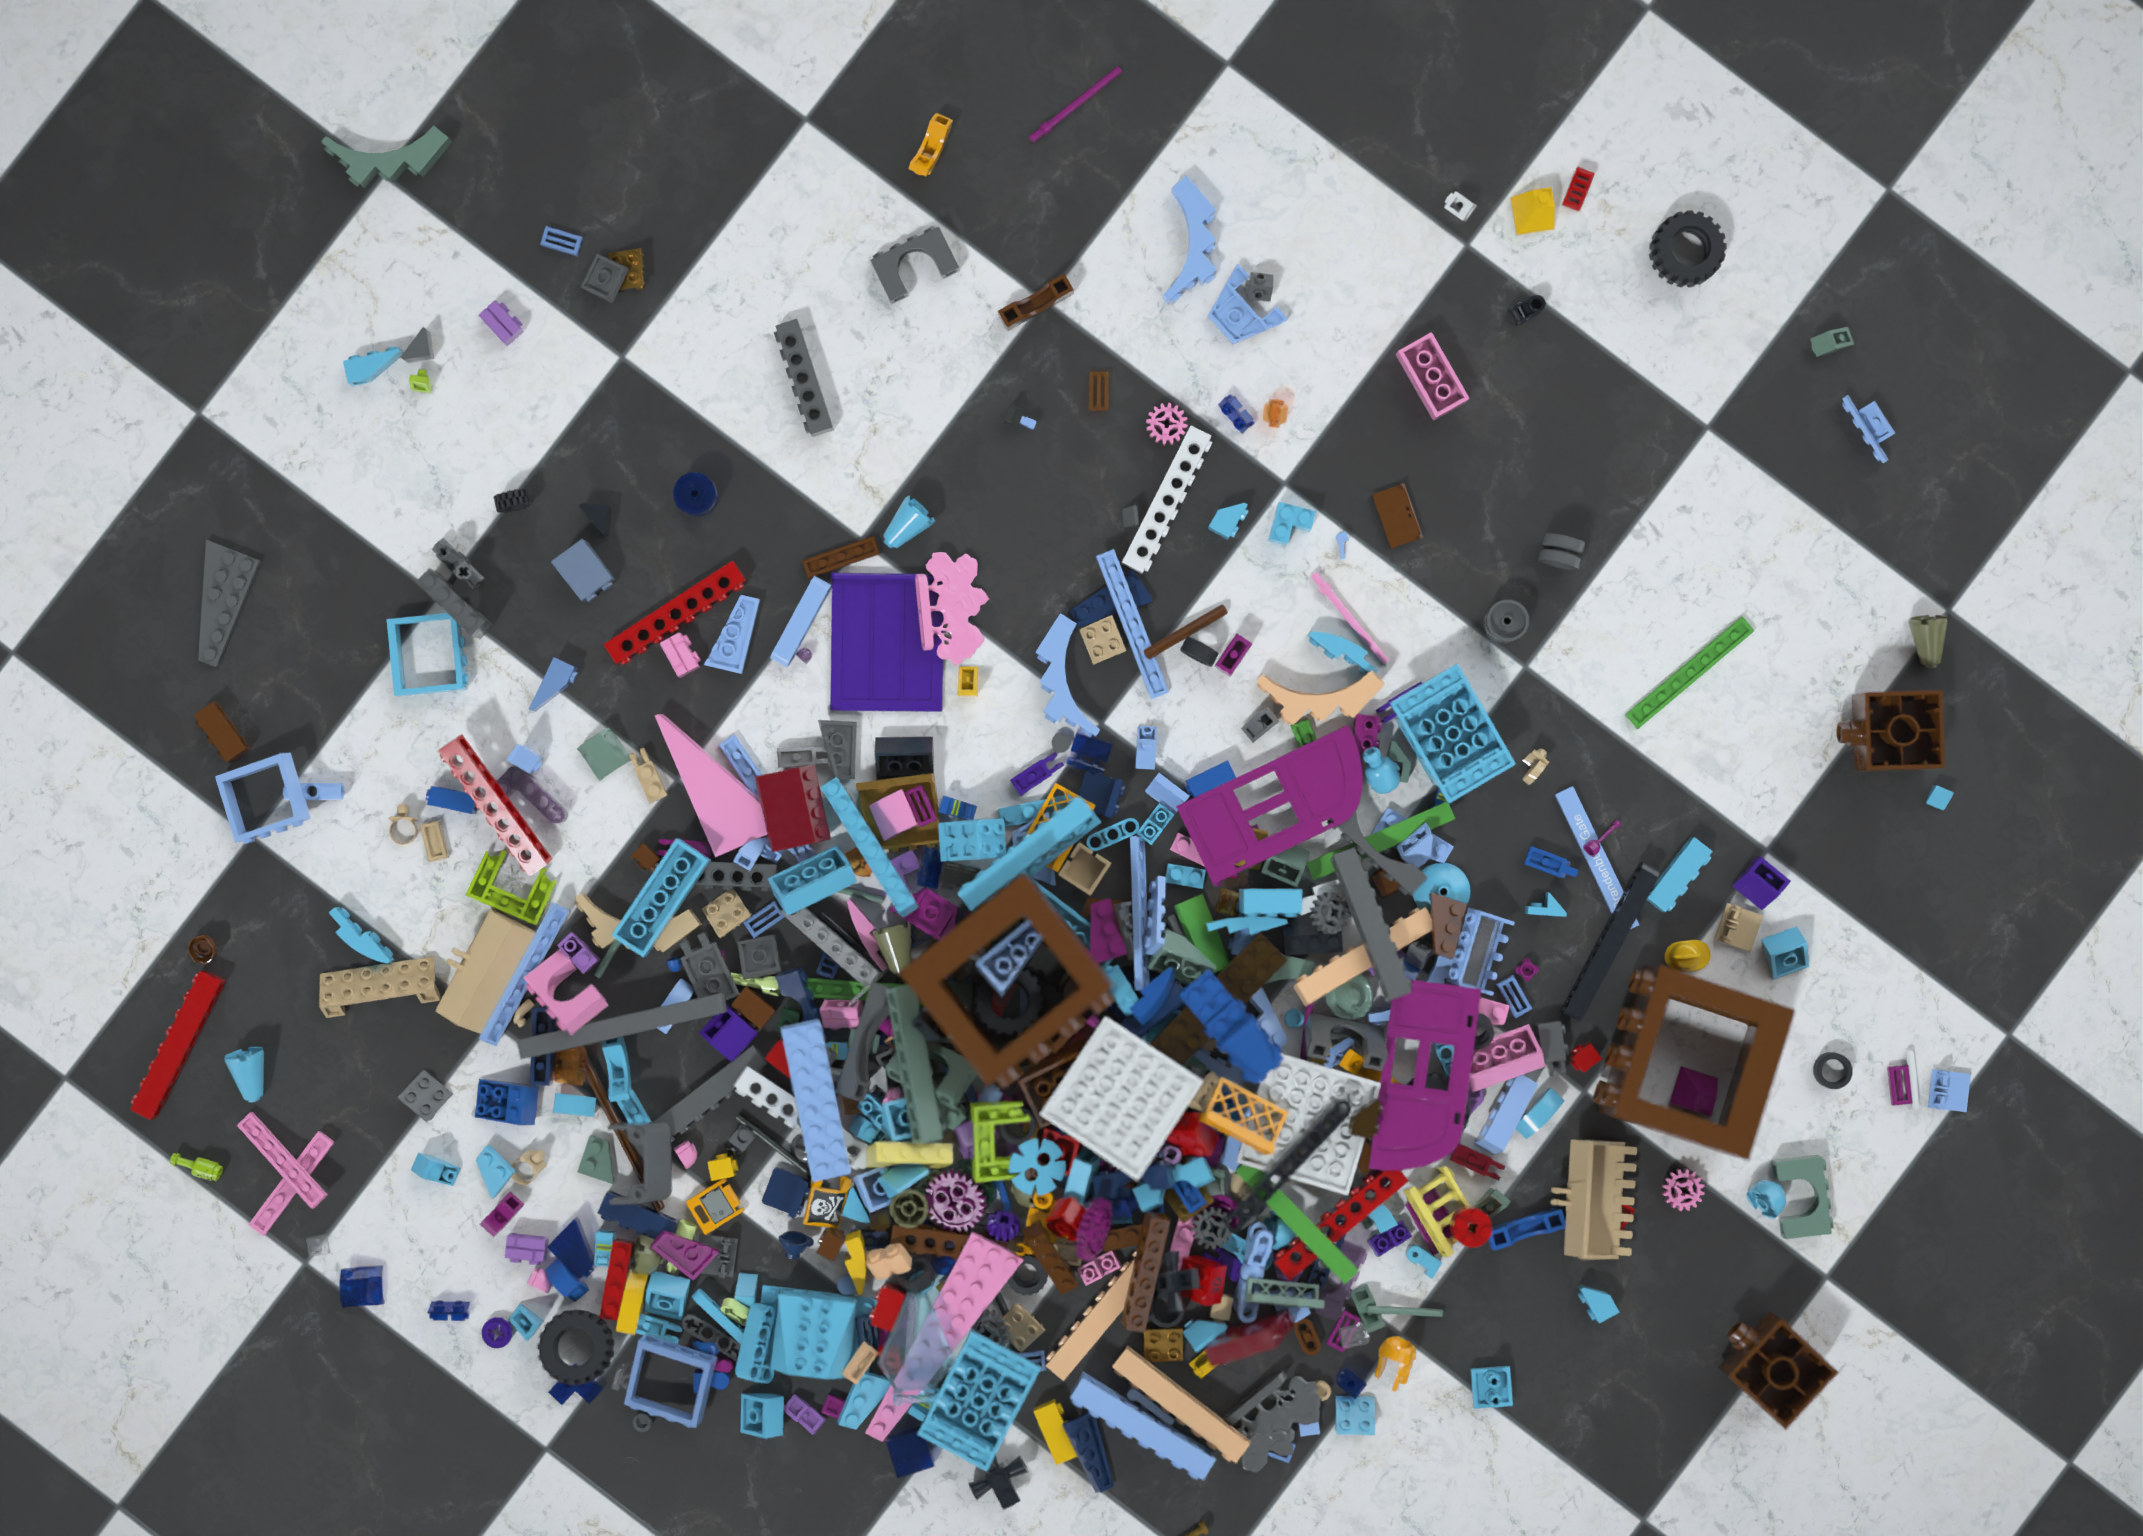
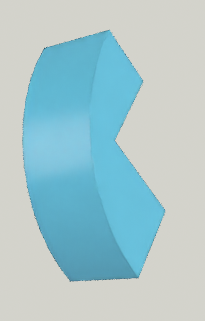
[1516,1088,1564,1139]

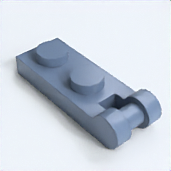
[1127,1385,1175,1426]

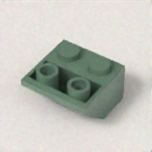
[1260,846,1310,887]

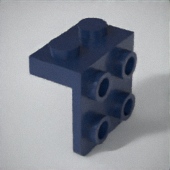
[1078,771,1125,818]
[762,1167,811,1219]

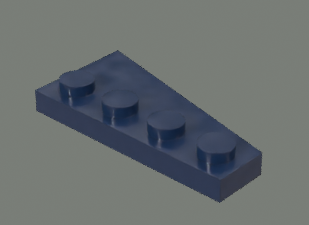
[1069,569,1154,628]
[1120,982,1184,1039]
[1062,1412,1114,1493]

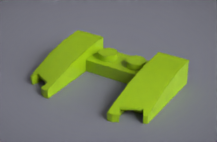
[465,850,557,927]
[971,1101,1030,1182]

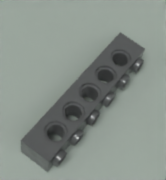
[774,319,834,437]
[693,862,778,891]

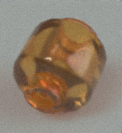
[1263,399,1288,428]

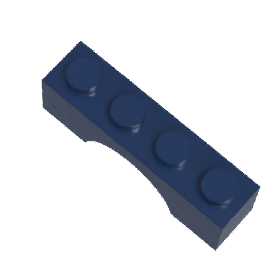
[776,966,827,1039]
[1093,1161,1175,1200]

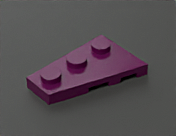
[1090,898,1127,963]
[650,1230,720,1281]

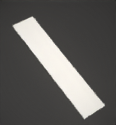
[848,967,890,1008]

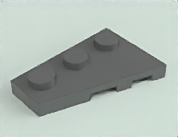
[818,720,857,779]
[1113,900,1134,960]

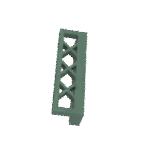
[1245,1278,1324,1309]

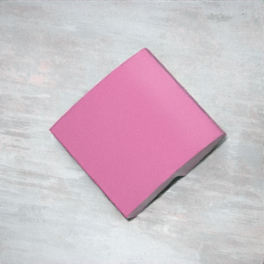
[869,789,918,841]

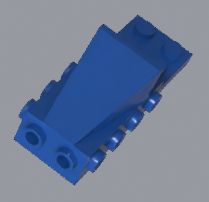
[1178,969,1284,1084]

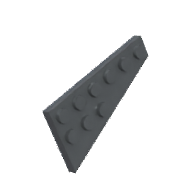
[198,540,261,667]

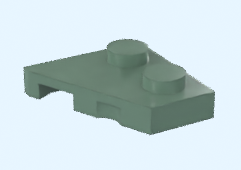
[577,1135,614,1184]

